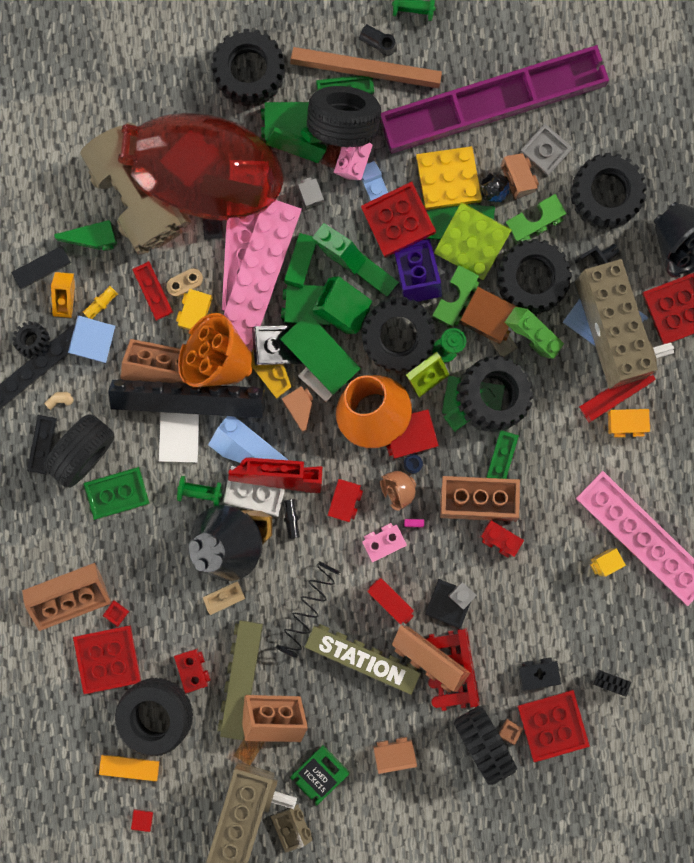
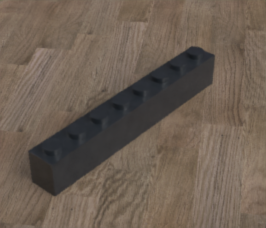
[108,379,266,418]

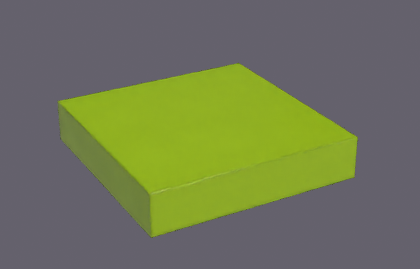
[406,352,449,398]

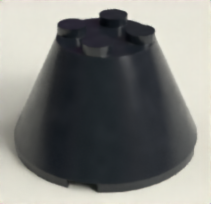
[654,202,694,278]
[189,505,262,581]

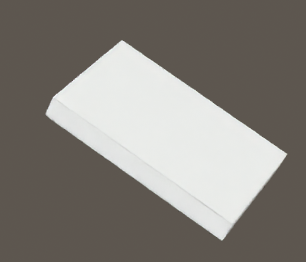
[159,412,199,463]
[222,466,285,517]

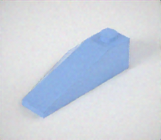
[208,416,288,463]

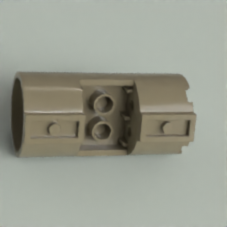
[80,122,192,255]

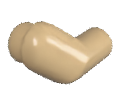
[44,392,74,410]

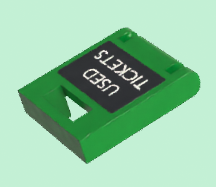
[290,745,350,806]

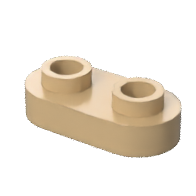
[167,269,203,297]

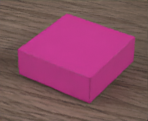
[404,519,424,527]

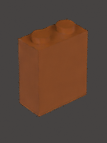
[459,287,519,344]

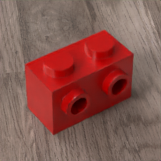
[480,520,524,558]
[174,648,211,693]

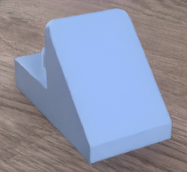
[362,161,388,201]

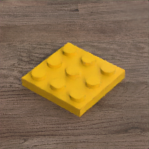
[416,146,482,210]

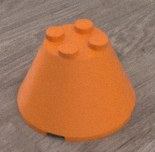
[178,313,252,387]

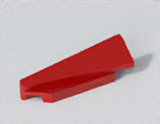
[228,457,323,493]

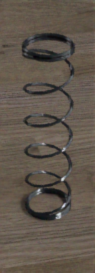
[275,561,341,658]

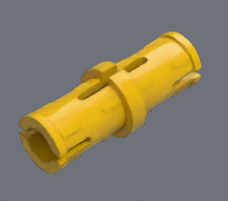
[83,286,118,319]

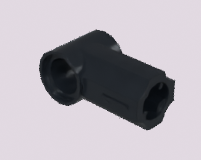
[359,24,396,56]

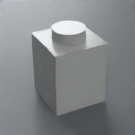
[298,178,324,209]
[448,582,477,610]

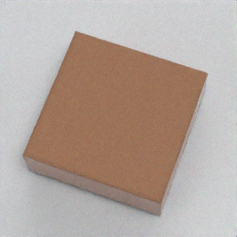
[499,719,524,746]

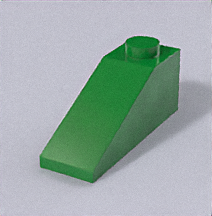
[54,220,118,251]

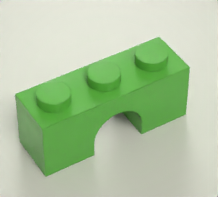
[504,194,567,244]
[432,265,480,328]
[505,307,564,359]

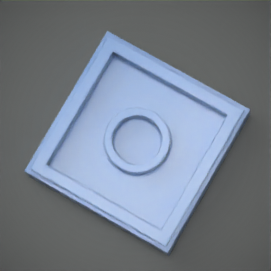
[68,316,115,363]

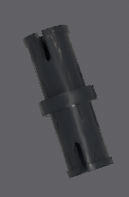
[283,499,300,539]

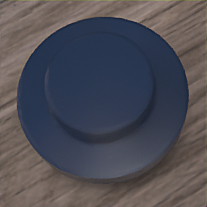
[404,454,423,473]

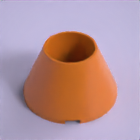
[336,375,412,448]

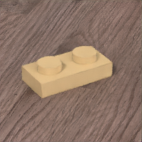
[203,581,245,615]

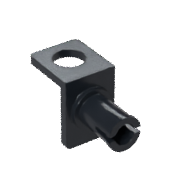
[575,244,620,266]

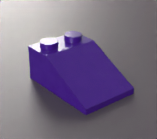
[394,239,442,301]

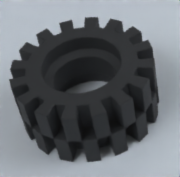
[12,321,50,359]
[593,670,631,697]

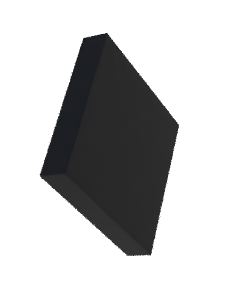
[425,579,471,629]

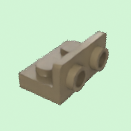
[270,804,312,853]

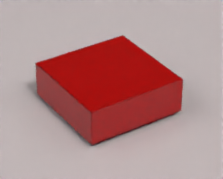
[102,600,130,627]
[131,809,154,832]

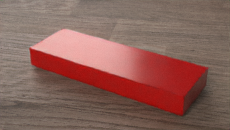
[132,261,173,321]

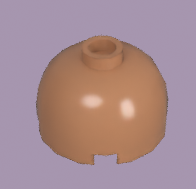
[380,471,416,510]

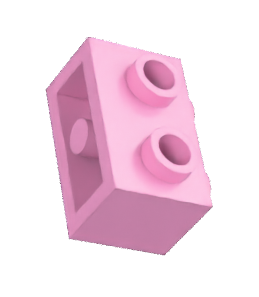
[333,143,373,180]
[362,523,407,562]

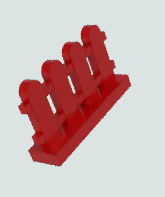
[426,628,480,711]

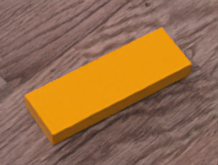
[99,755,160,781]

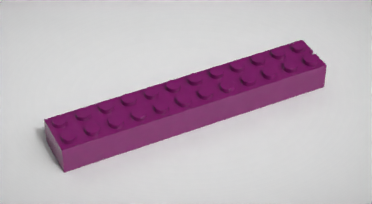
[380,45,609,154]

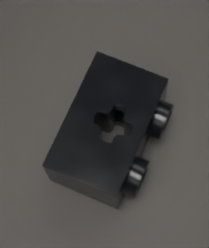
[517,657,561,691]

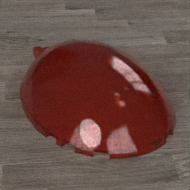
[118,113,283,220]

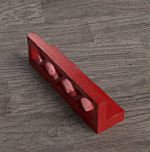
[579,375,656,423]

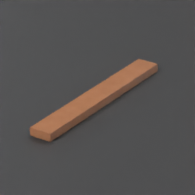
[290,47,442,88]

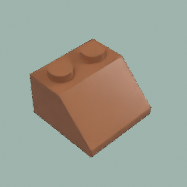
[500,153,539,200]
[282,386,313,434]
[373,737,417,774]

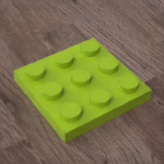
[434,202,512,280]

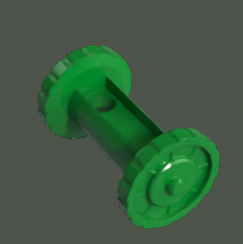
[392,0,436,21]
[432,328,466,363]
[177,476,222,506]

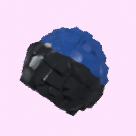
[480,173,510,202]

